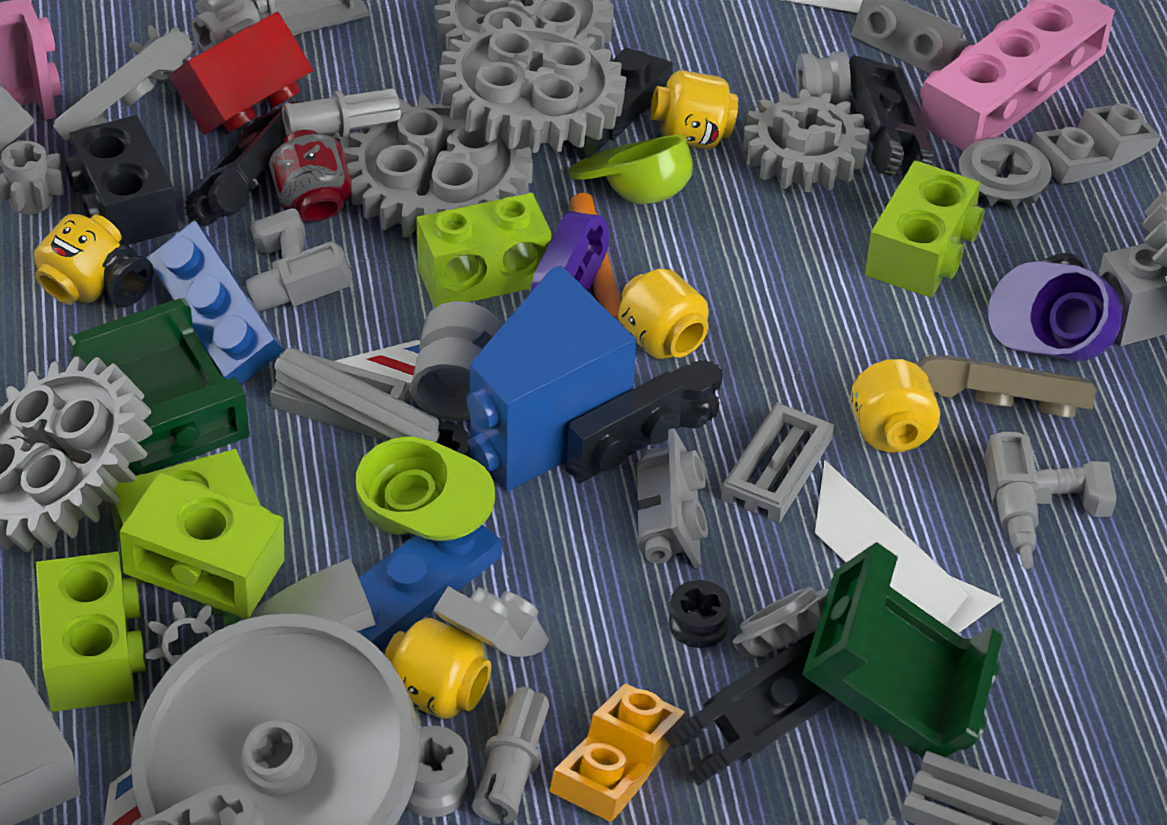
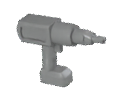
[242,209,352,312]
[984,431,1116,569]

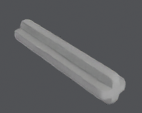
[274,348,440,442]

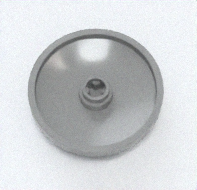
[131,613,420,825]

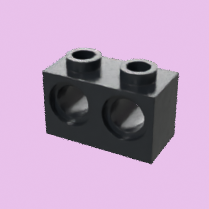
[64,115,179,245]

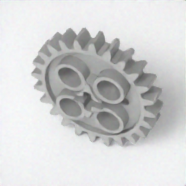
[435,0,614,51]
[437,18,626,152]
[343,95,533,237]
[0,356,152,552]

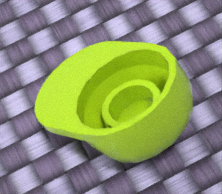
[568,135,693,205]
[356,436,496,541]

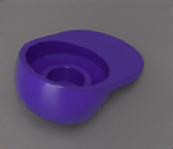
[988,261,1122,362]

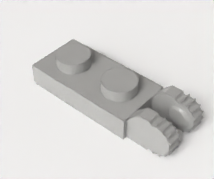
[53,29,194,142]

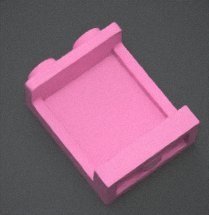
[0,0,62,120]

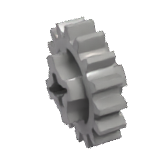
[742,89,869,192]

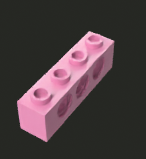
[920,0,1115,151]

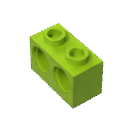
[865,160,985,298]
[416,193,551,308]
[36,551,146,712]

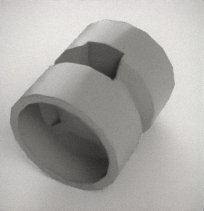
[411,301,502,421]

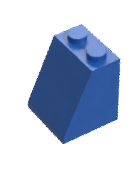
[467,265,636,492]

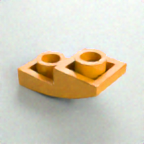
[549,683,686,822]

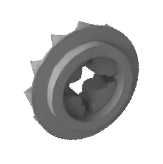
[959,137,1052,209]
[733,586,829,659]

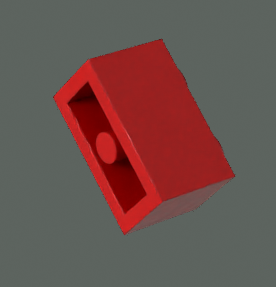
[169,11,313,135]

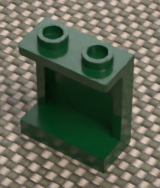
[68,298,250,476]
[802,542,1003,758]

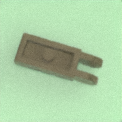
[918,353,1096,417]

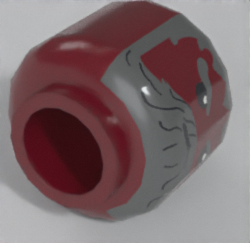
[269,130,352,222]

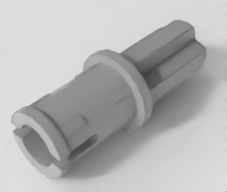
[282,88,401,137]
[472,687,549,824]

